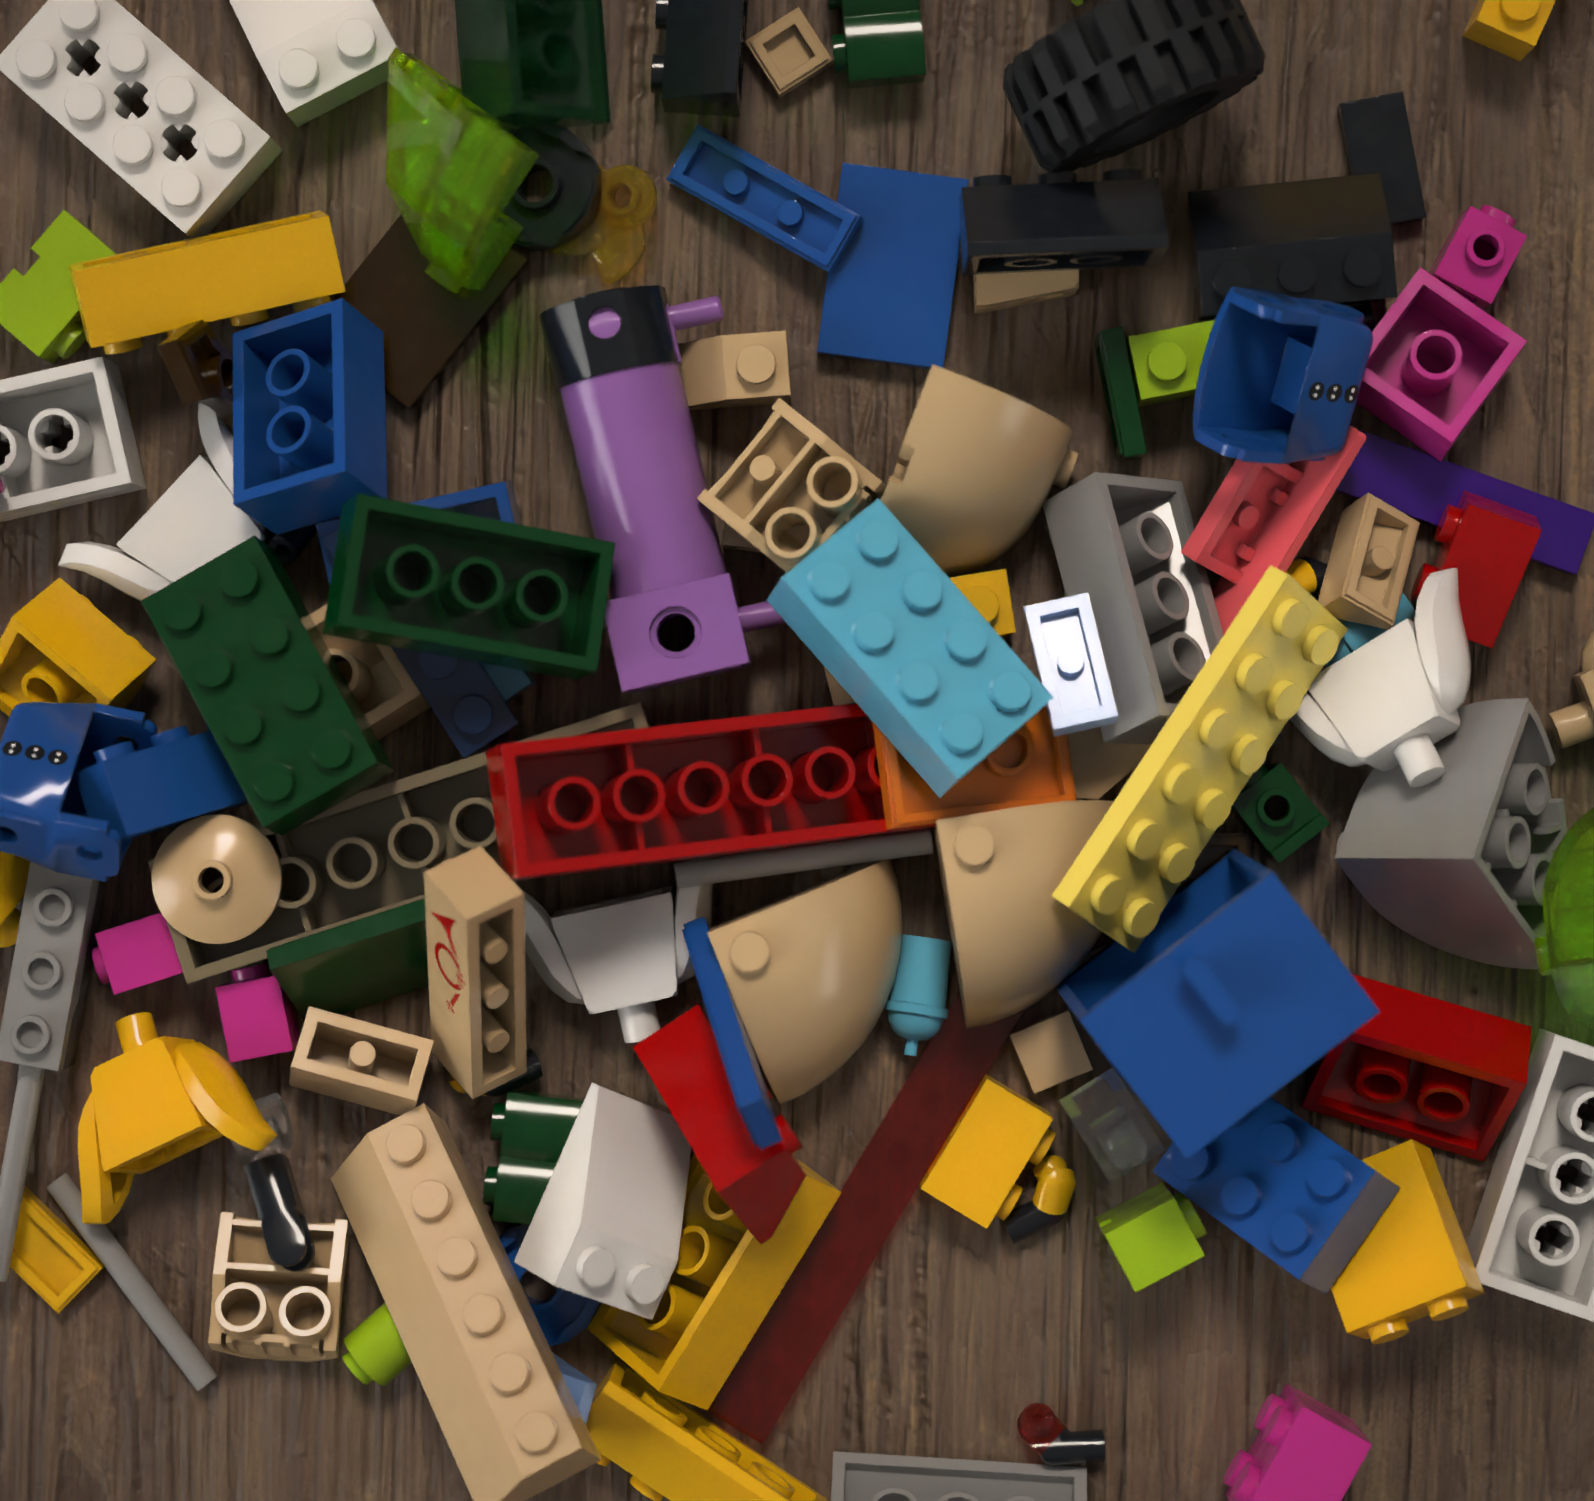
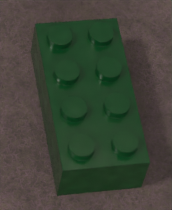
[323,493,615,680]
[141,535,395,835]

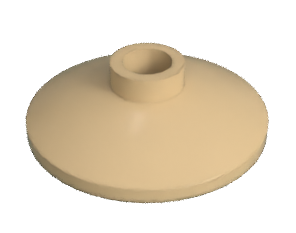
[152,814,282,944]

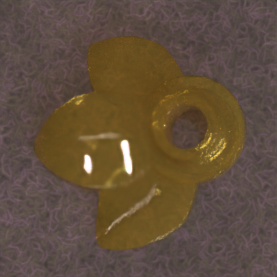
[548,163,657,284]

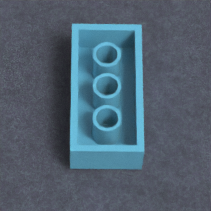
[767,498,1054,798]

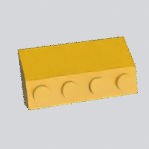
[587,1153,842,1411]
[586,1358,827,1501]

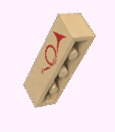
[424,846,527,1099]

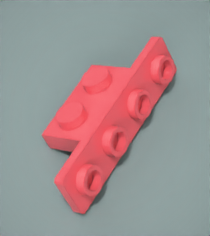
[1181,426,1366,634]

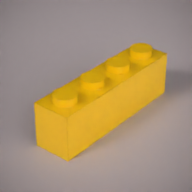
[68,210,346,355]

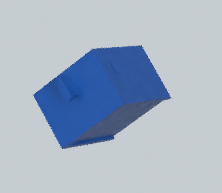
[1055,849,1380,1160]

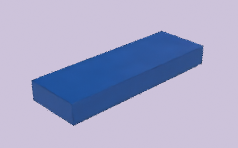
[666,124,864,275]

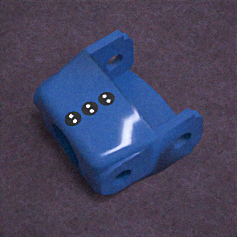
[1193,287,1373,464]
[0,702,157,882]

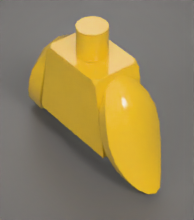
[78,1012,278,1225]

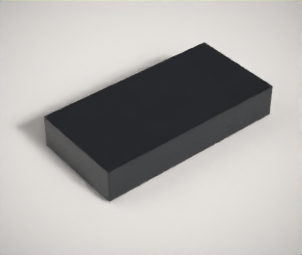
[1337,91,1426,226]

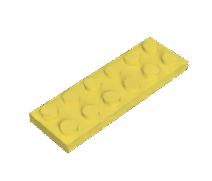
[1052,565,1348,953]

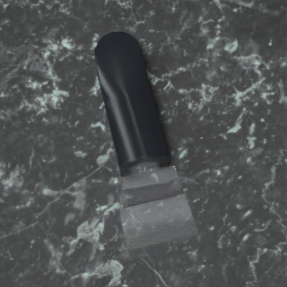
[230,1093,315,1272]

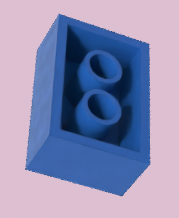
[233,298,388,535]
[1152,1096,1400,1295]

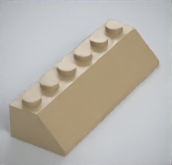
[331,1103,602,1501]

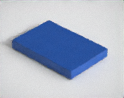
[817,162,969,370]

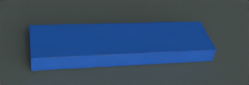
[682,916,783,1149]

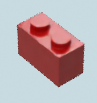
[1410,490,1542,648]

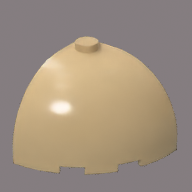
[881,364,1079,578]
[934,800,1114,1029]
[707,859,903,1105]

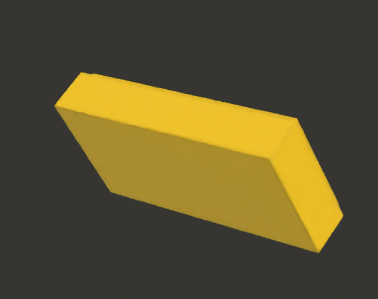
[10,1186,104,1314]

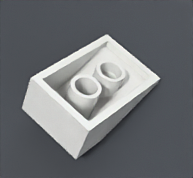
[229,0,409,127]
[514,1083,691,1320]

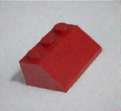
[1301,973,1532,1162]
[633,1004,806,1245]

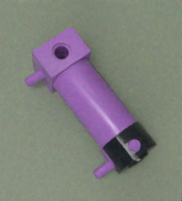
[539,285,786,694]

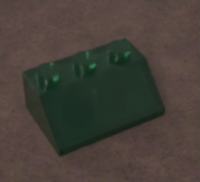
[455,0,611,131]

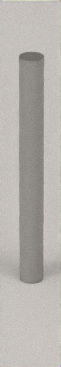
[674,829,933,888]
[46,1172,218,1391]

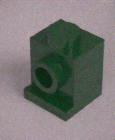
[1231,763,1330,863]

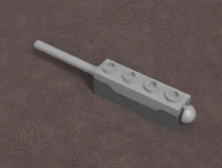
[0,862,108,1282]

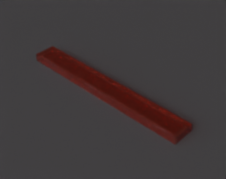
[708,991,1024,1444]

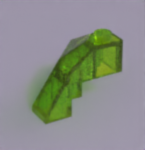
[386,47,539,293]

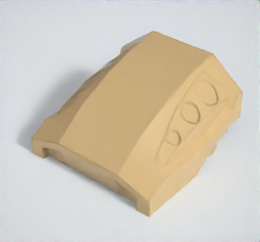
[697,398,886,573]
[208,1212,350,1362]

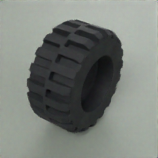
[1002,0,1265,173]

